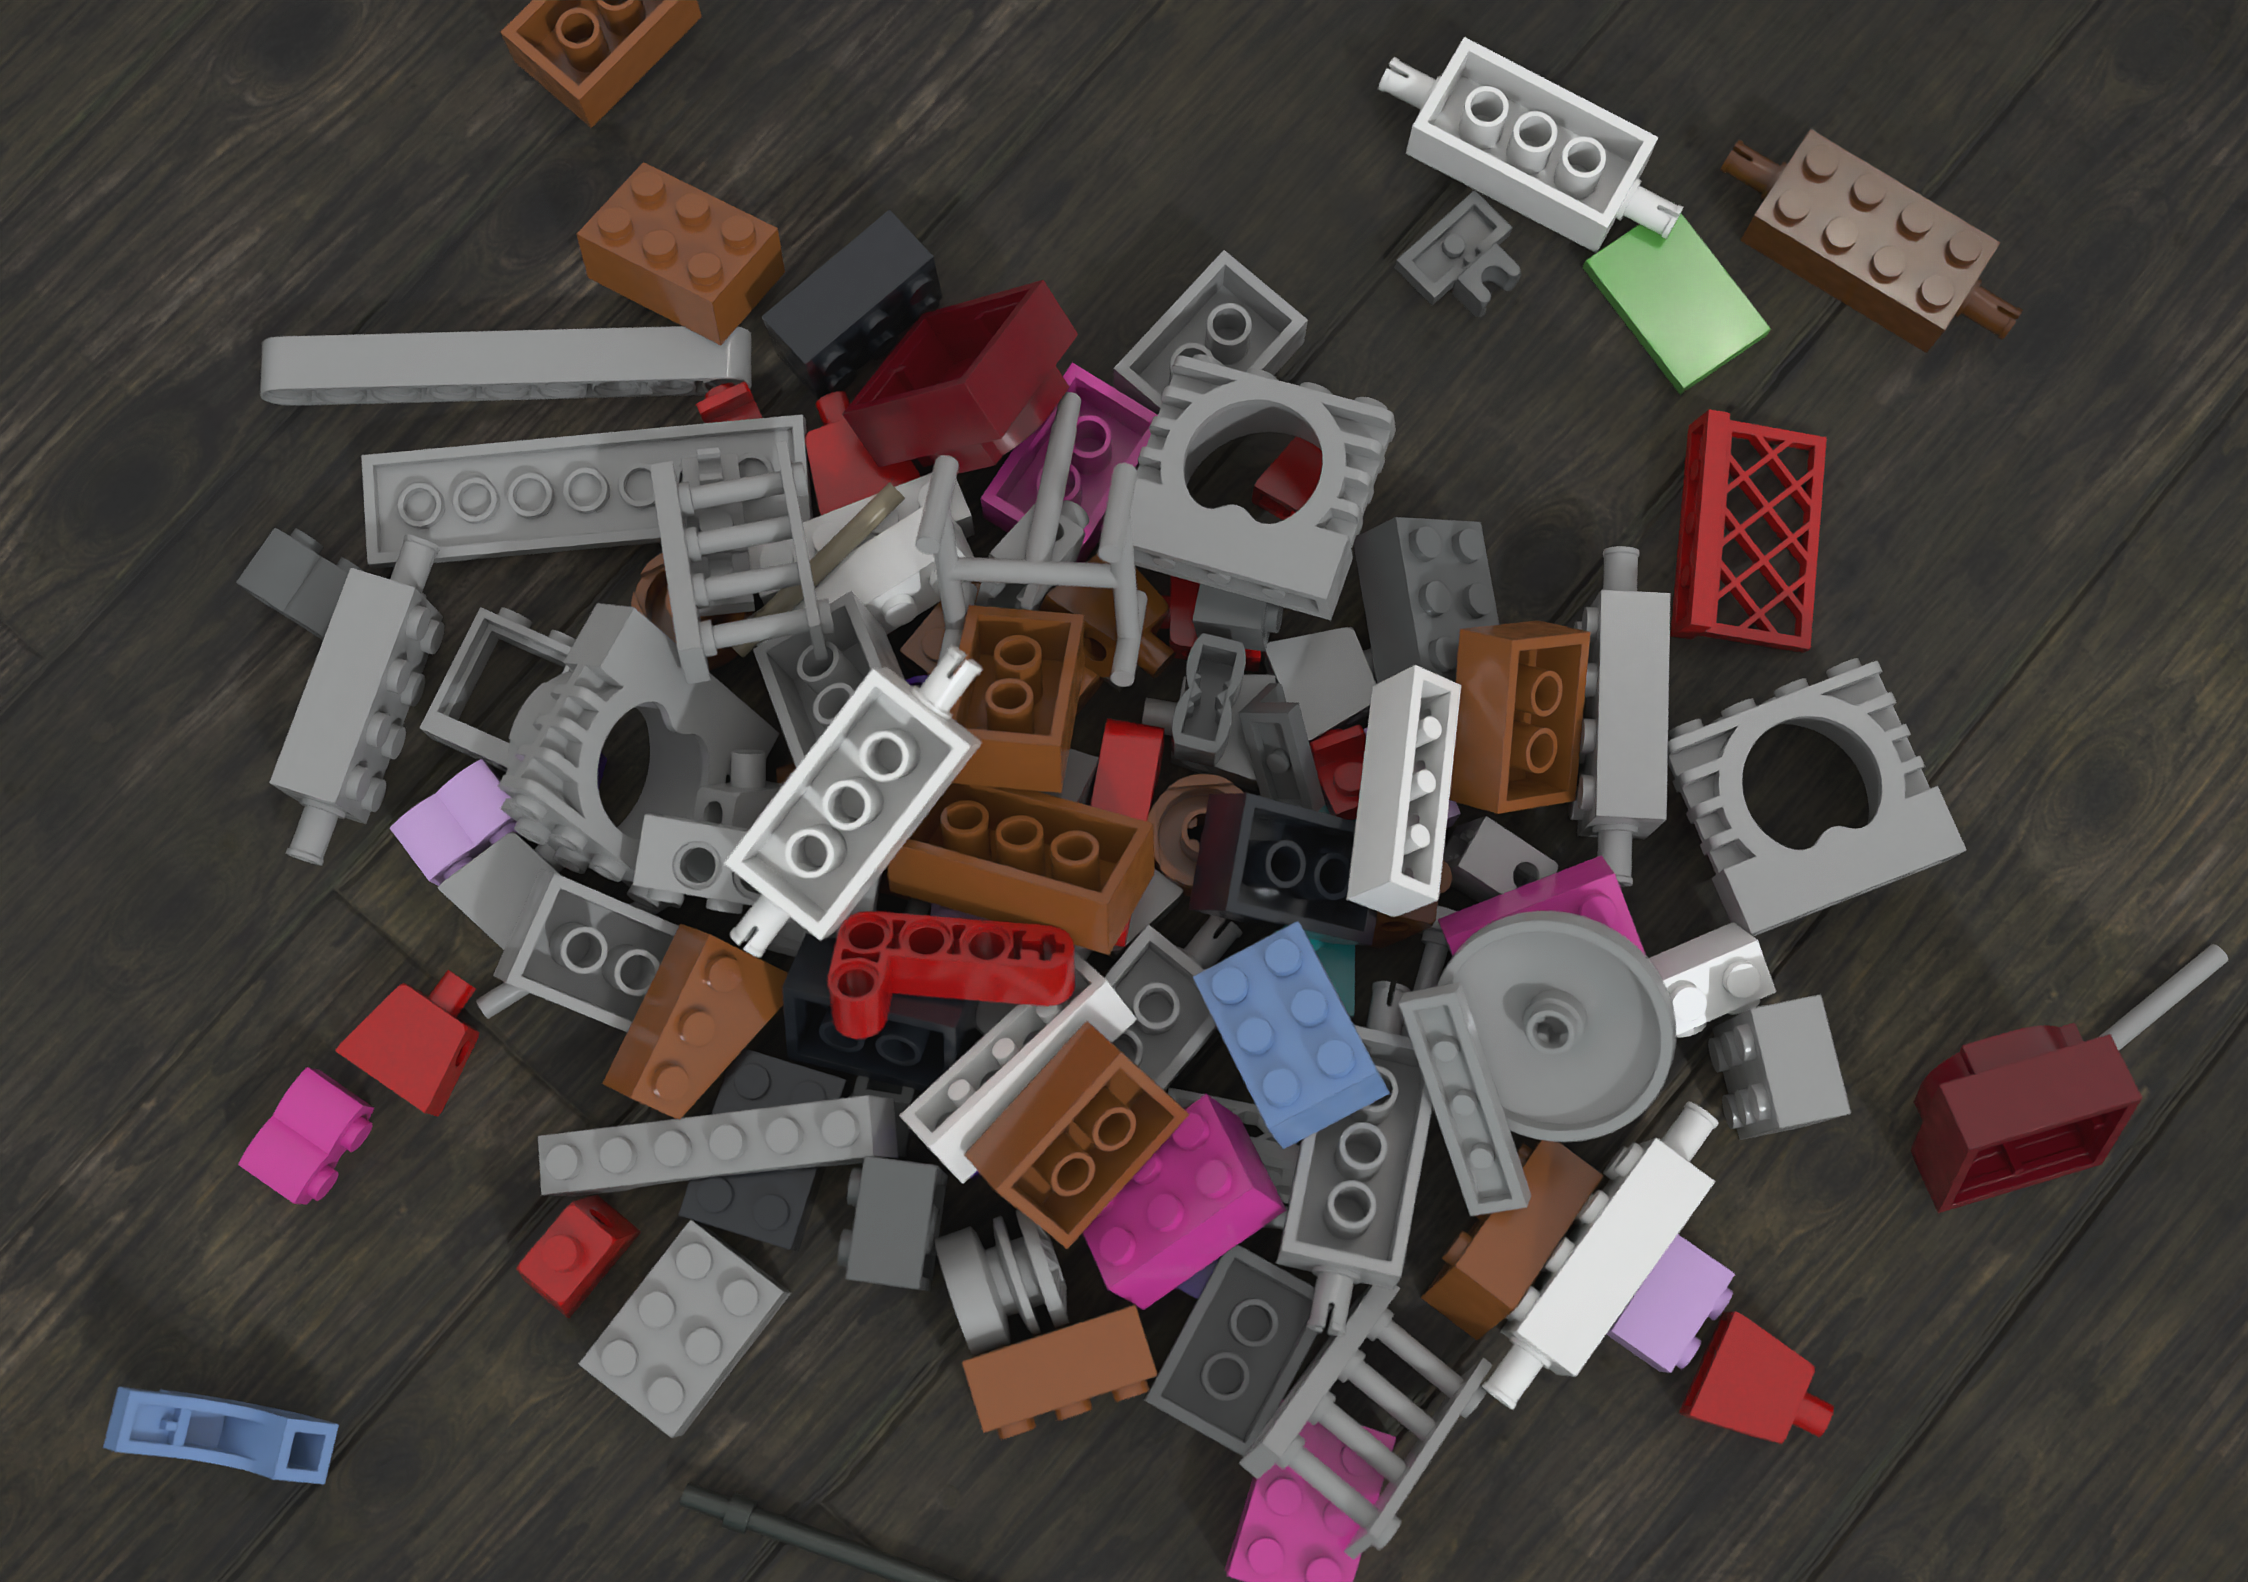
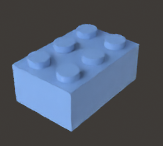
[1193,921,1390,1149]

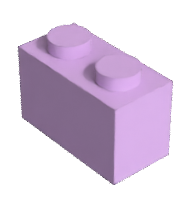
[1606,1234,1735,1373]

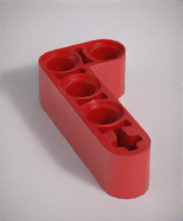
[1090,718,1165,947]
[828,911,1075,1039]

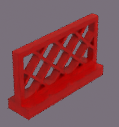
[1670,409,1827,653]

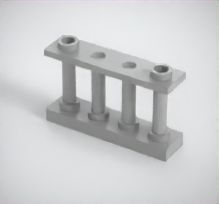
[650,440,835,684]
[1239,1285,1492,1559]

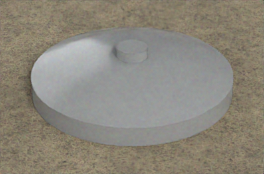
[1437,911,1677,1142]

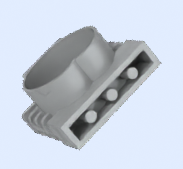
[1130,354,1396,620]
[498,603,780,910]
[1667,658,1967,937]

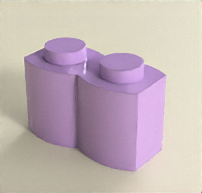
[390,759,522,886]

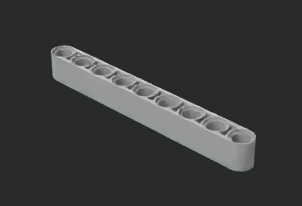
[260,326,751,406]

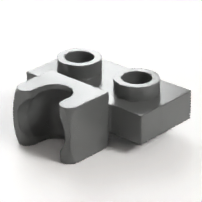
[1394,190,1521,317]

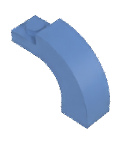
[103,1387,339,1484]

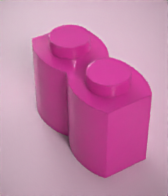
[238,1067,374,1205]

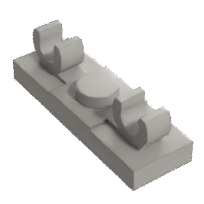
[681,447,755,616]

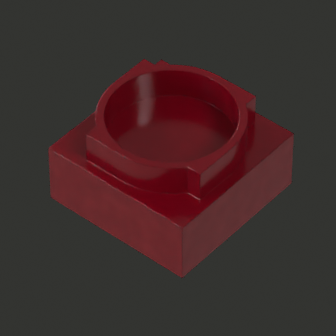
[842,280,1078,474]
[1910,1023,2142,1213]

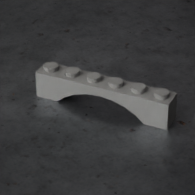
[538,1095,898,1196]

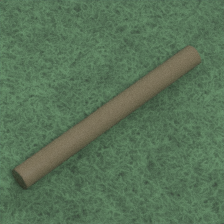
[731,482,905,658]

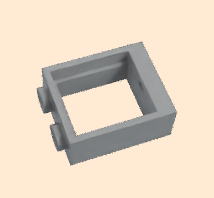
[419,607,576,772]

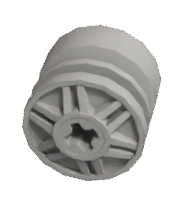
[934,1210,1069,1357]

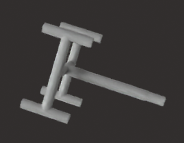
[915,392,1148,687]

